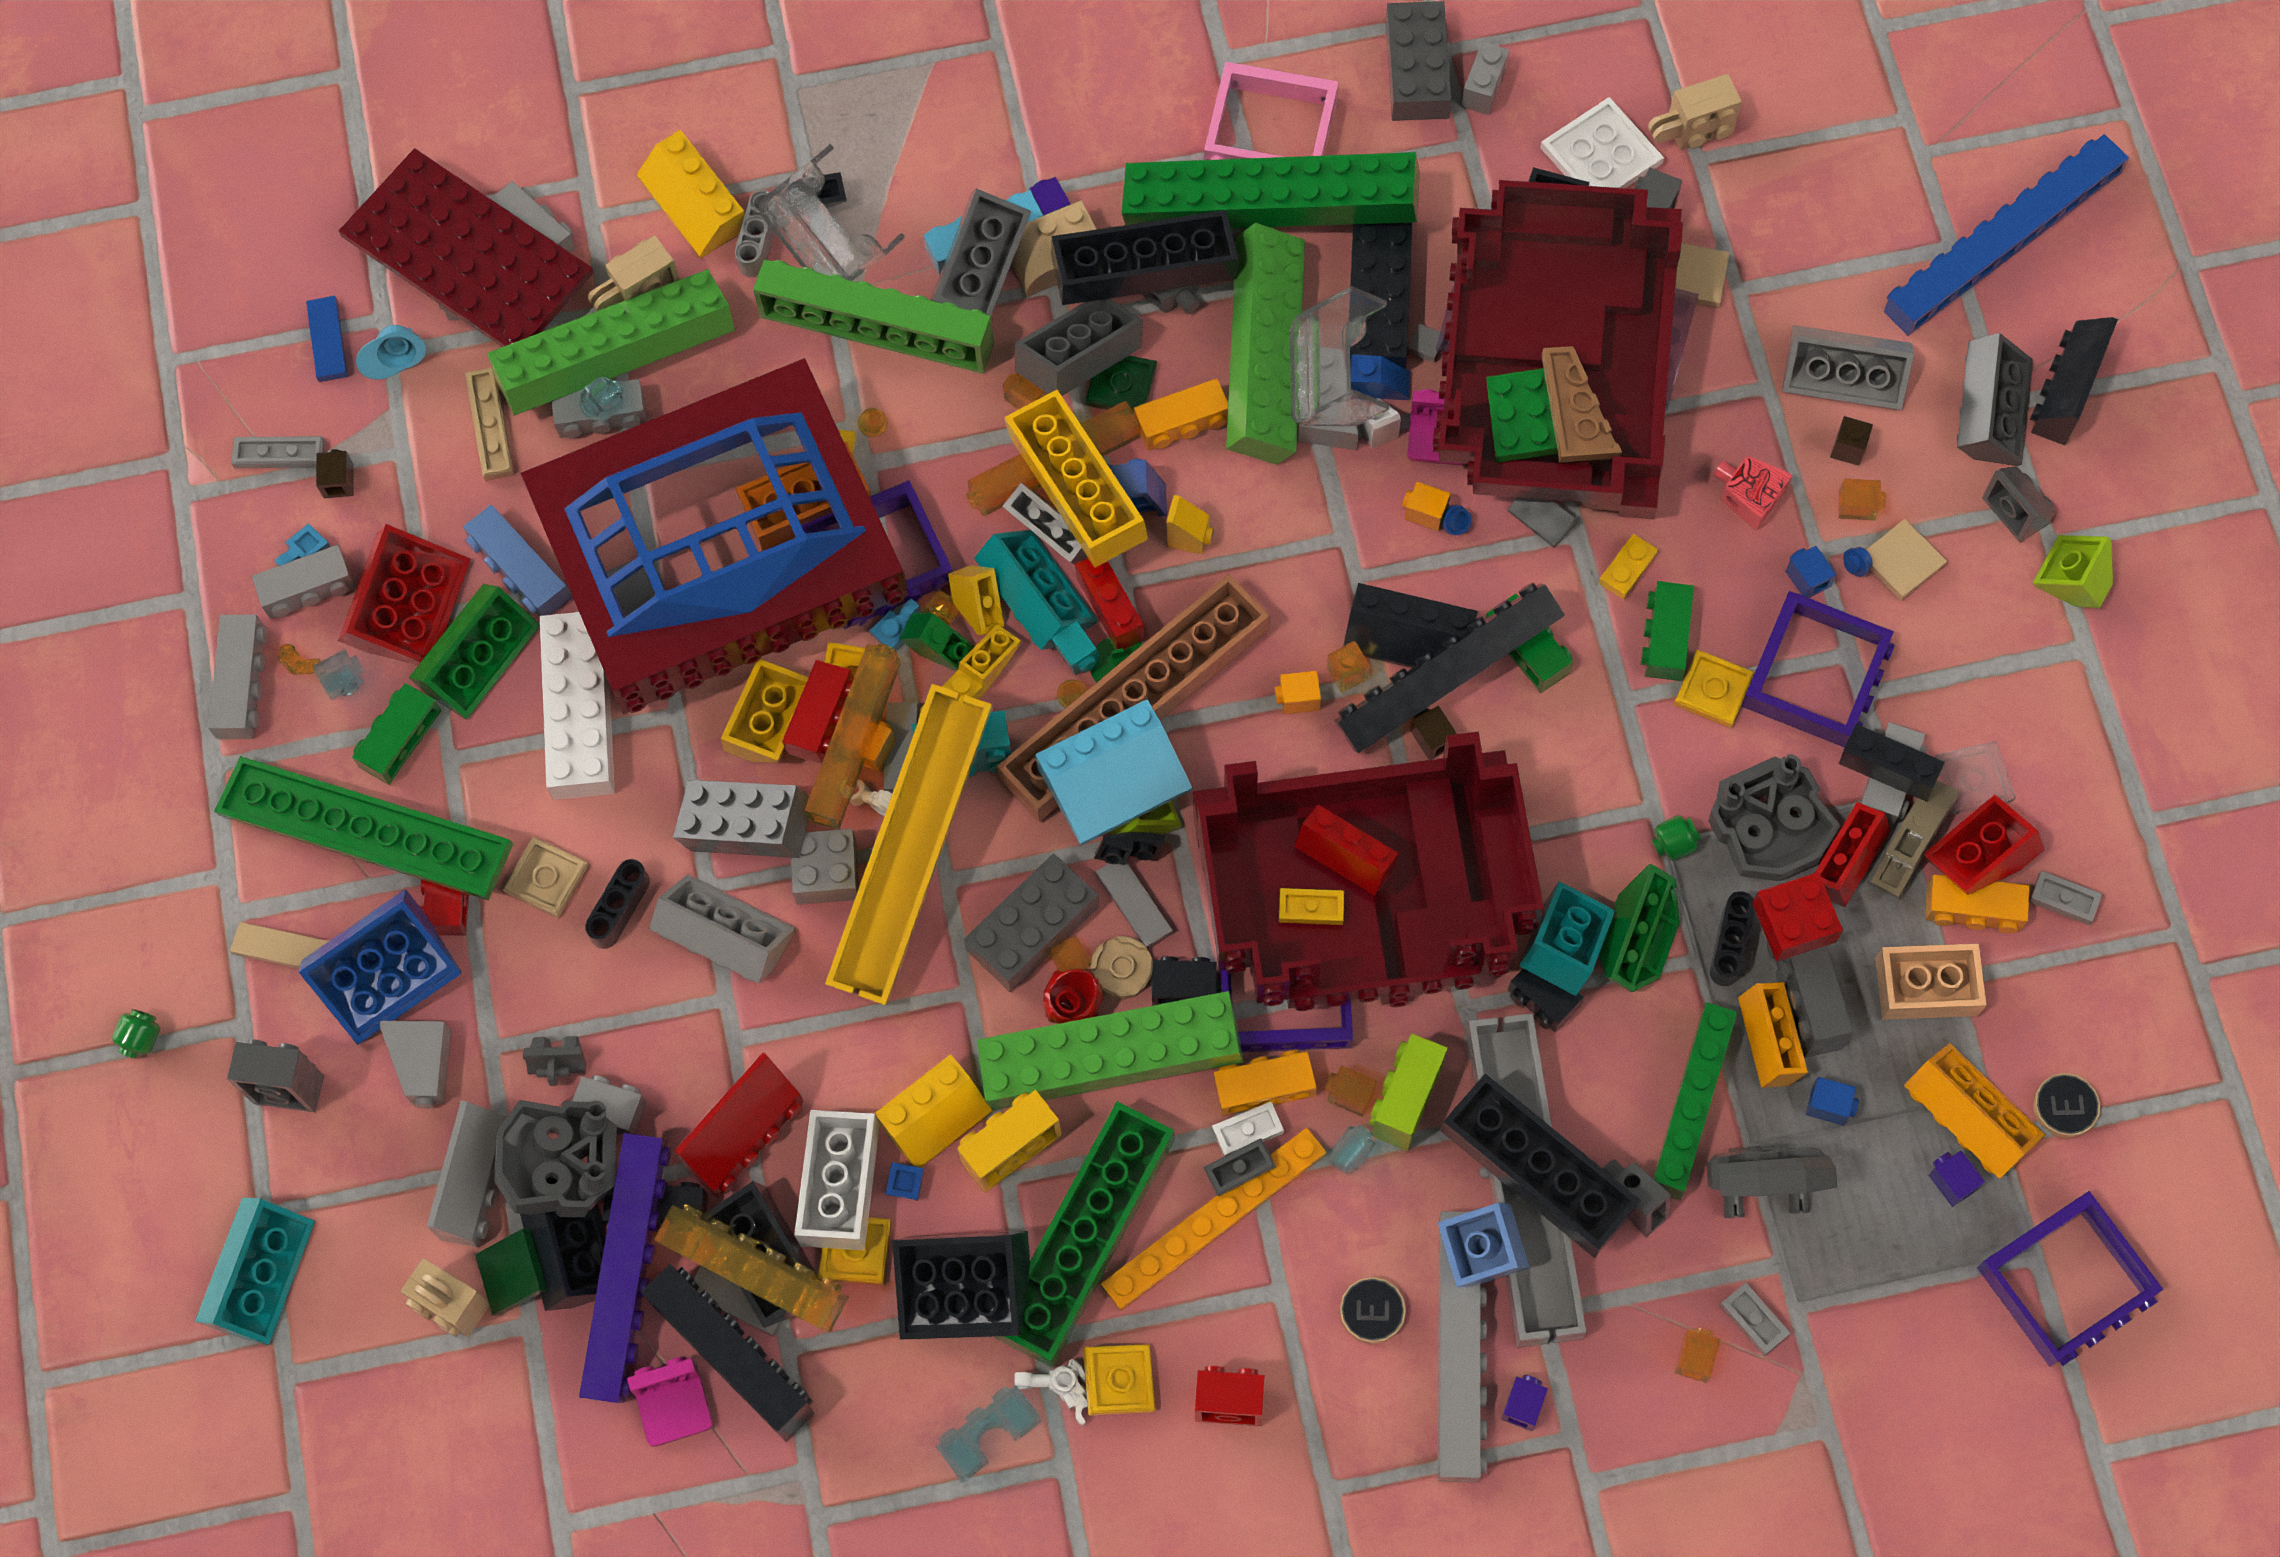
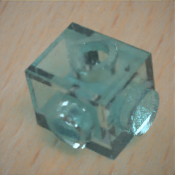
[313,649,365,700]

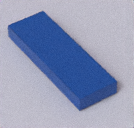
[306,295,348,382]

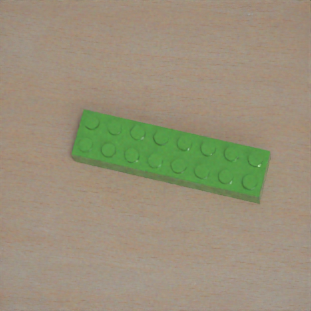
[1226,223,1305,465]
[753,259,994,374]
[487,269,735,416]
[977,991,1244,1110]

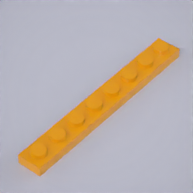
[1101,1127,1327,1312]

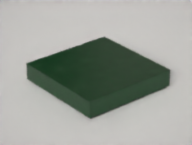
[1085,355,1157,415]
[475,1229,547,1315]

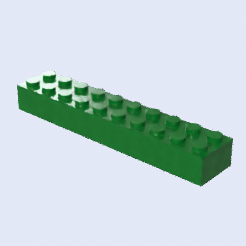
[1121,152,1420,228]

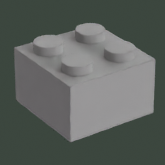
[791,829,859,905]

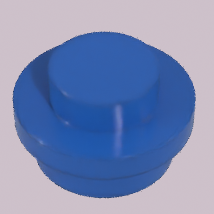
[1442,505,1471,535]
[1843,547,1872,577]

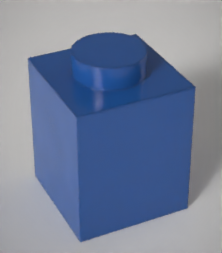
[1785,545,1836,598]
[1806,1077,1859,1126]

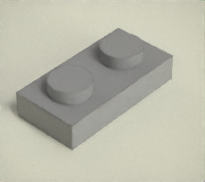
[2029,870,2102,925]
[1719,1282,1791,1356]

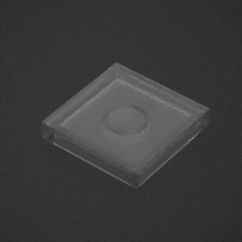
[1935,741,2016,815]

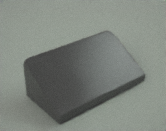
[1508,498,1575,548]
[1203,1138,1276,1197]

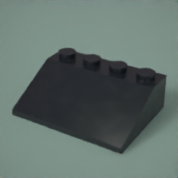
[892,1231,1030,1340]

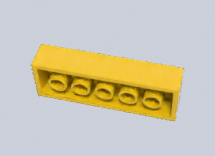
[1004,390,1148,568]

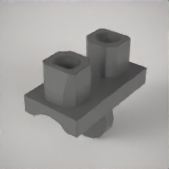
[523,1036,586,1086]

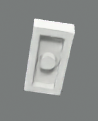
[1212,1102,1284,1156]

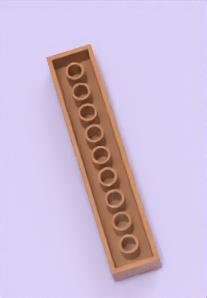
[997,573,1270,822]

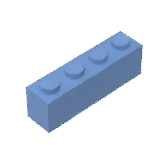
[463,504,572,616]

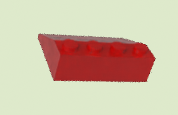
[338,524,471,665]
[675,1052,804,1198]

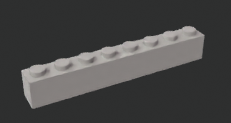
[1438,1211,1487,1483]

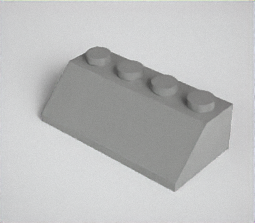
[1782,325,1914,410]
[649,874,796,983]
[427,1101,507,1248]

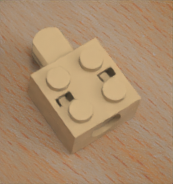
[1648,74,1742,150]
[588,235,680,311]
[400,1258,489,1338]

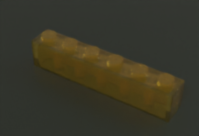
[654,1204,849,1332]

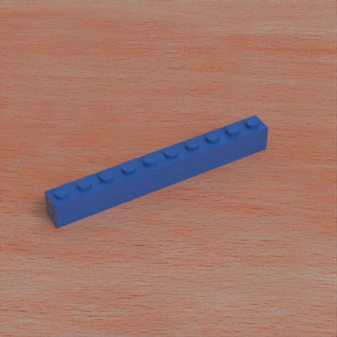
[1884,134,2129,336]

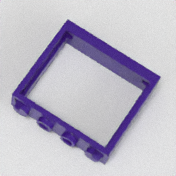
[802,480,953,629]
[1741,591,1895,748]
[1221,970,1353,1053]
[1977,1191,2164,1367]

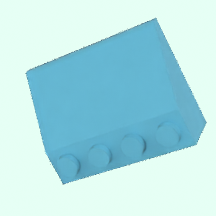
[1035,699,1193,846]

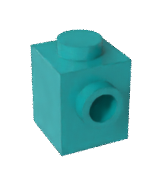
[1051,621,1100,676]

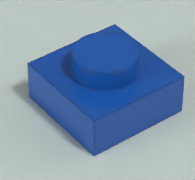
[885,1162,924,1201]

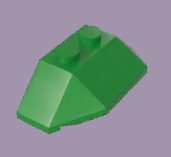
[1599,864,1680,992]

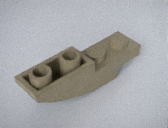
[1870,780,1960,899]

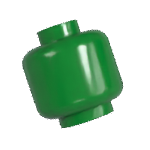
[1652,815,1701,861]
[112,1009,160,1058]

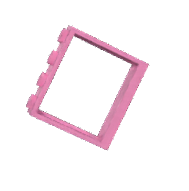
[1204,62,1338,160]

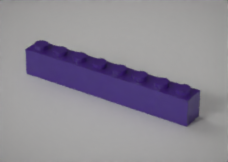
[579,1133,671,1403]

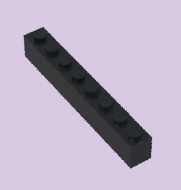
[1334,582,1565,753]

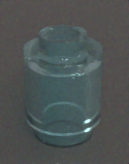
[1329,1124,1375,1175]

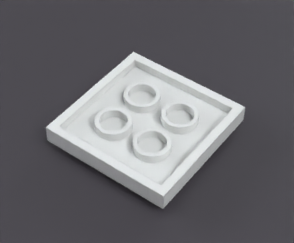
[1540,97,1664,188]

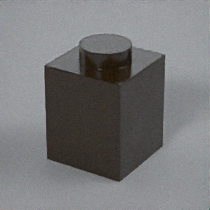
[1830,416,1873,466]
[316,449,354,498]
[1410,705,1457,760]

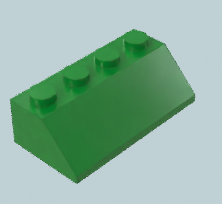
[409,584,540,719]

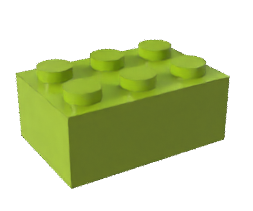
[1369,1033,1448,1151]

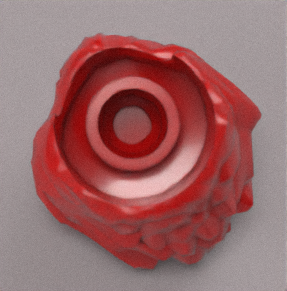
[1043,968,1104,1024]

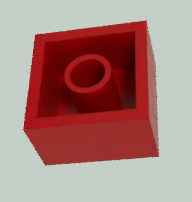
[1752,872,1843,962]
[1195,1366,1265,1426]

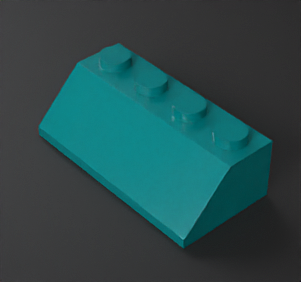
[974,530,1099,650]
[195,1198,315,1345]

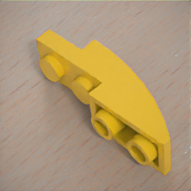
[919,624,1021,716]

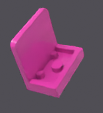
[1407,389,1465,465]
[627,1356,712,1447]

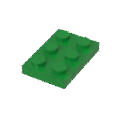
[1486,368,1558,463]

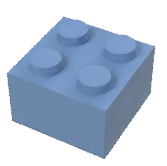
[1438,1202,1530,1288]

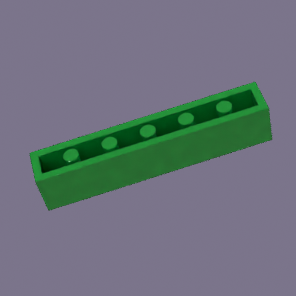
[1652,1002,1737,1201]

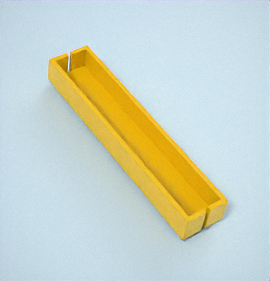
[825,684,993,1005]

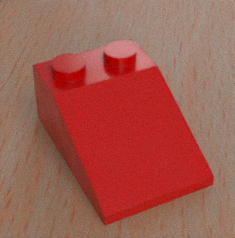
[1923,794,2045,895]

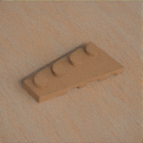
[1541,346,1622,462]

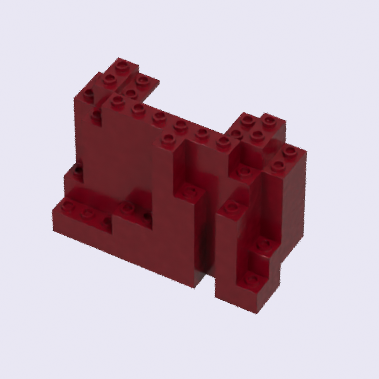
[1433,180,1683,519]
[1193,731,1544,1011]

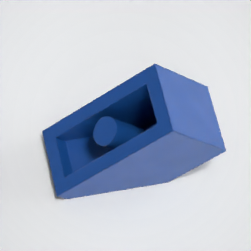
[1350,355,1410,400]

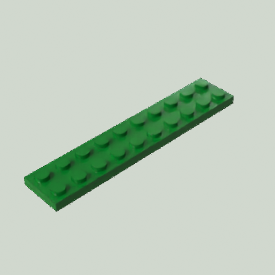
[214,756,513,901]

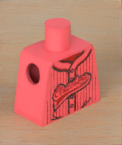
[1713,457,1792,530]

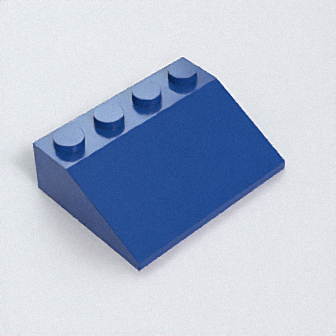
[298,889,462,1045]

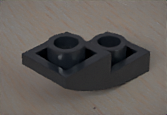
[1094,832,1165,865]

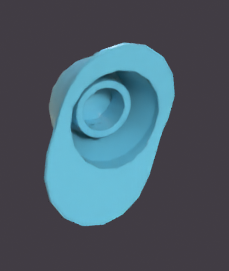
[356,325,426,379]

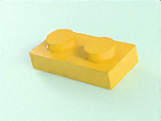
[1598,534,1658,600]
[1279,888,1344,925]

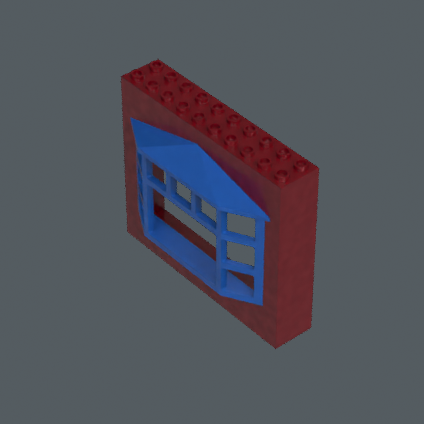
[521,358,909,714]

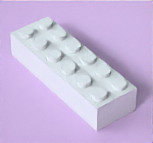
[540,612,615,800]

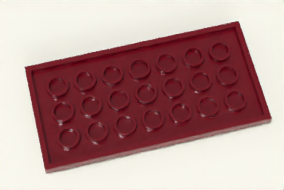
[338,148,594,347]

